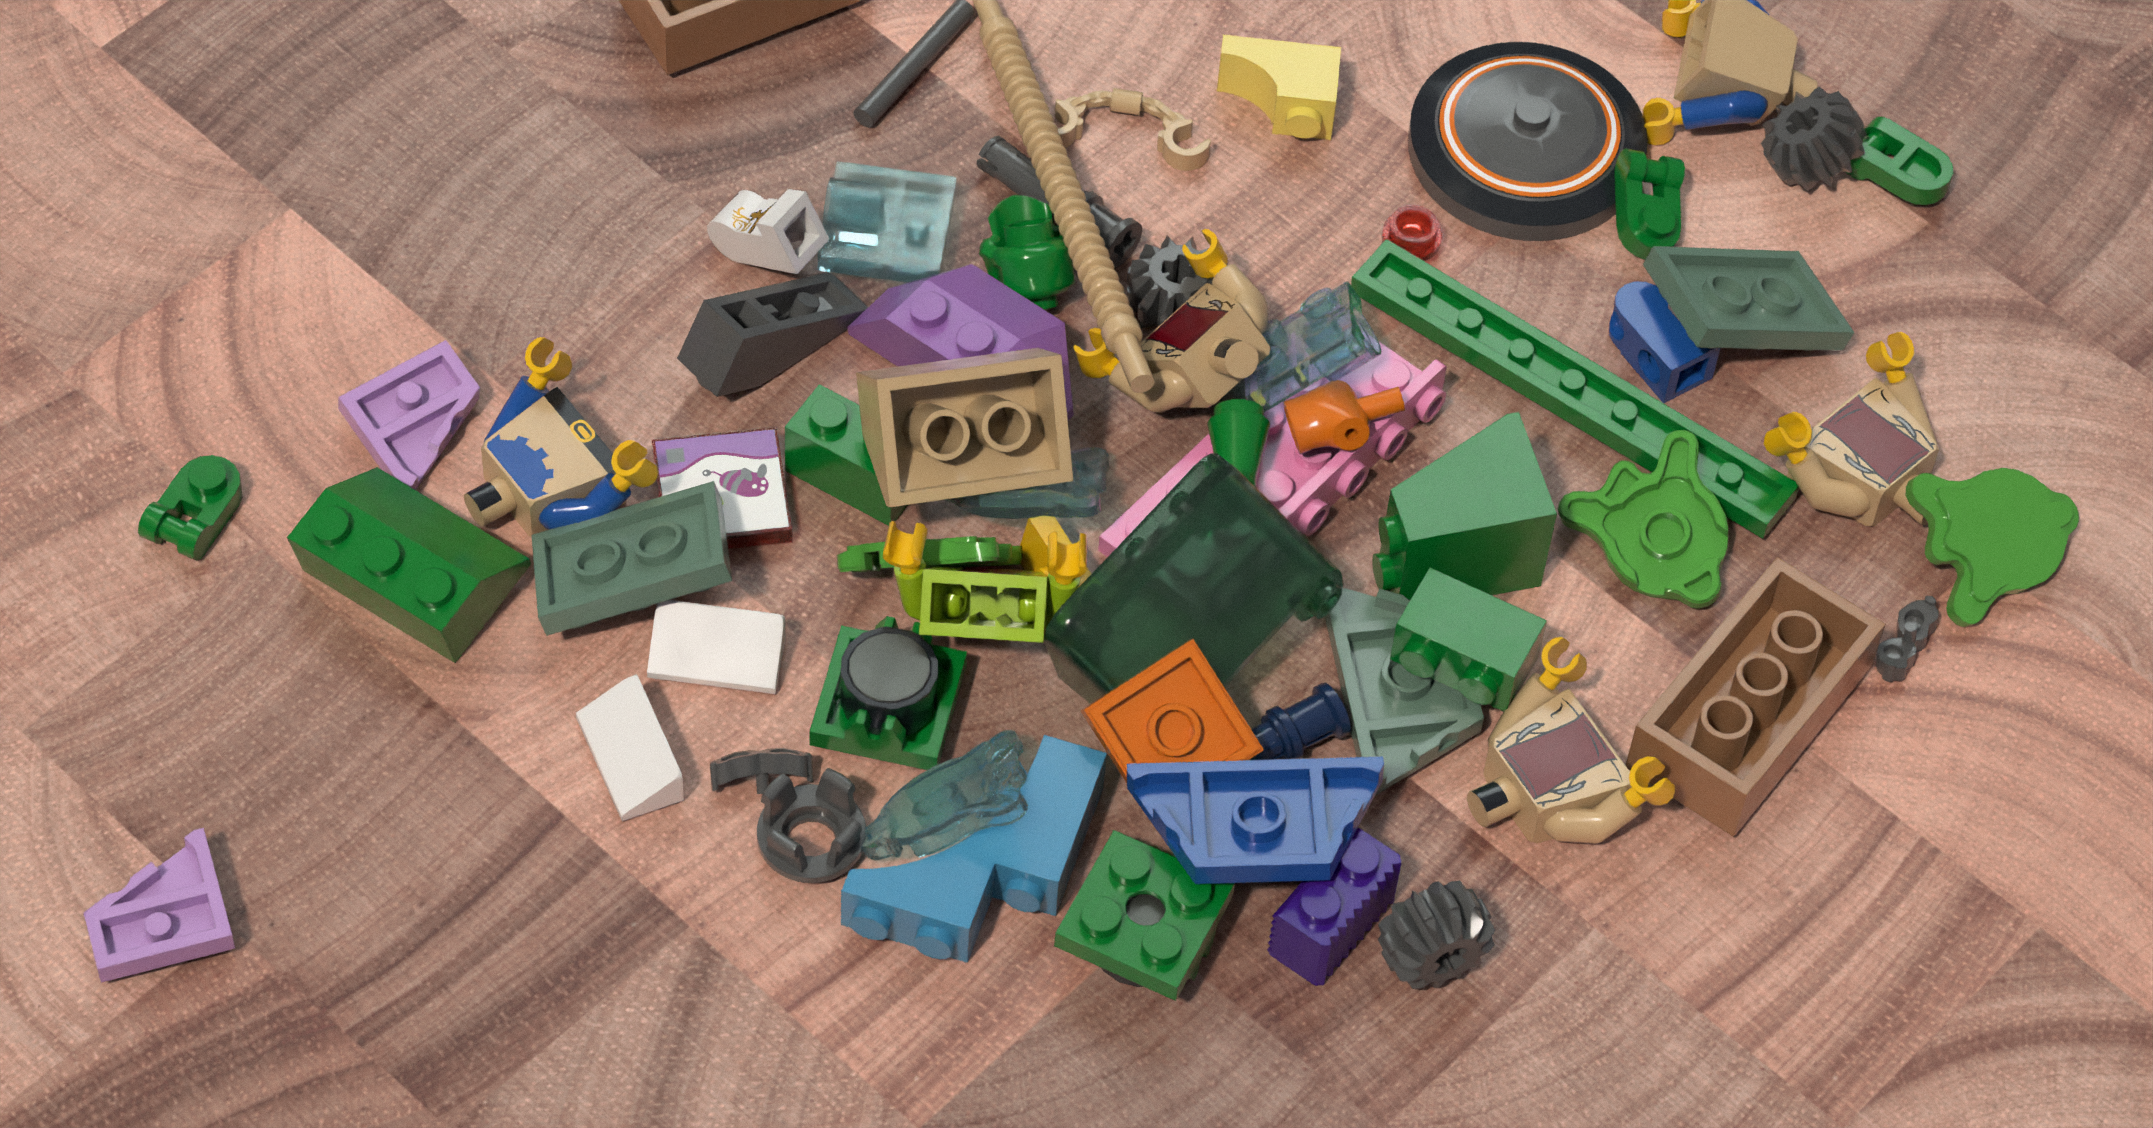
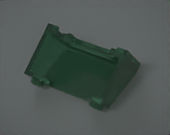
[1044,453,1344,704]

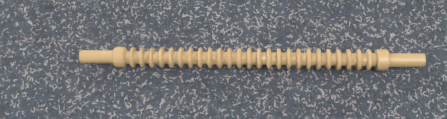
[972,0,1155,393]

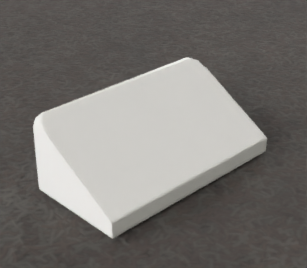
[647,600,785,694]
[576,675,684,821]

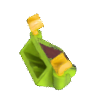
[883,521,1087,643]

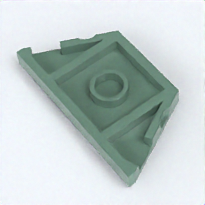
[1319,575,1484,796]

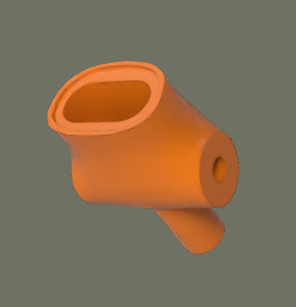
[1283,380,1405,454]

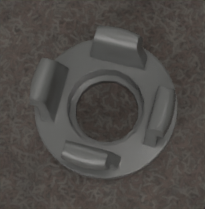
[757,768,866,883]

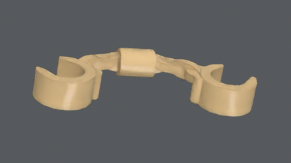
[1055,88,1211,171]

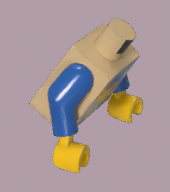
[1643,0,1817,145]
[464,337,658,537]

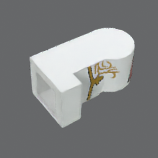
[707,189,830,274]

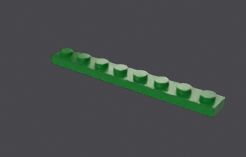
[1350,239,1799,539]

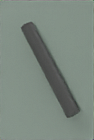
[854,0,974,127]

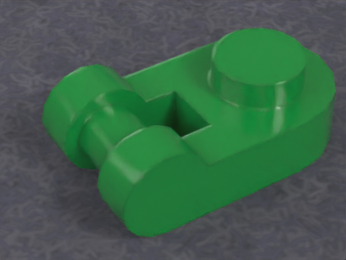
[1846,116,1953,205]
[1615,148,1685,259]
[138,455,243,561]

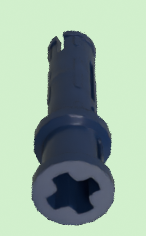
[1250,682,1351,760]

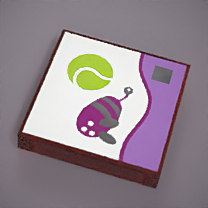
[652,427,793,549]

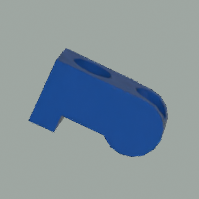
[1608,281,1720,403]

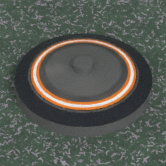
[1408,42,1648,241]

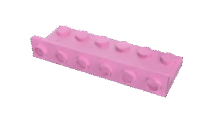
[1098,313,1447,628]

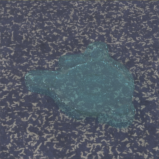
[945,447,1110,519]
[861,730,1028,861]

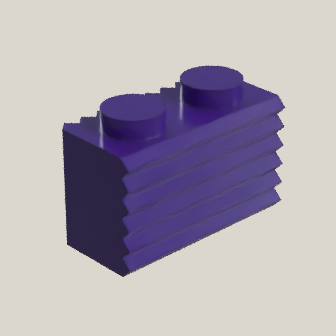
[1267,827,1401,986]

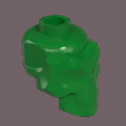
[979,195,1075,309]

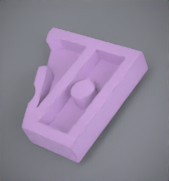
[338,340,480,490]
[84,828,235,983]

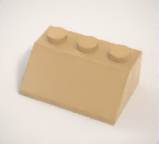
[856,348,1073,507]

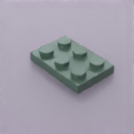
[1643,246,1854,351]
[532,481,732,636]

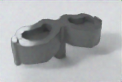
[1876,596,1938,682]
[710,748,814,794]

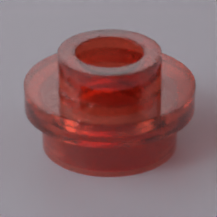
[1382,205,1443,261]

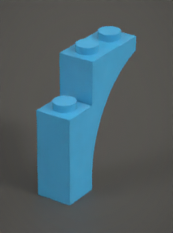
[841,735,1107,963]

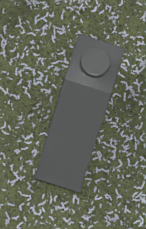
[677,272,868,397]

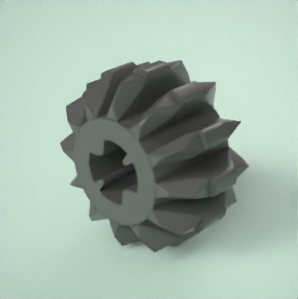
[1761,86,1867,191]
[1126,235,1214,329]
[1378,880,1495,989]

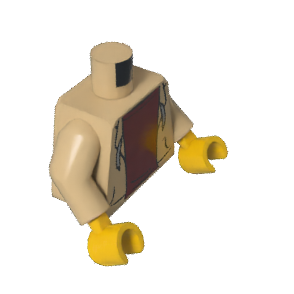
[1073,229,1271,412]
[1764,332,1939,526]
[1467,637,1675,844]

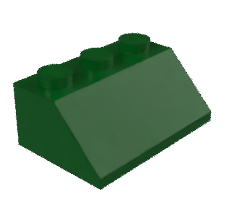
[287,467,531,663]

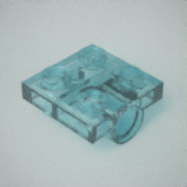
[817,161,957,283]
[1245,281,1382,413]

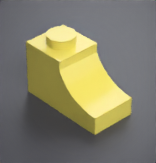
[1217,35,1341,140]

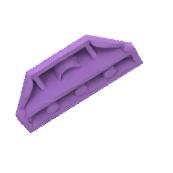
[847,264,1074,420]

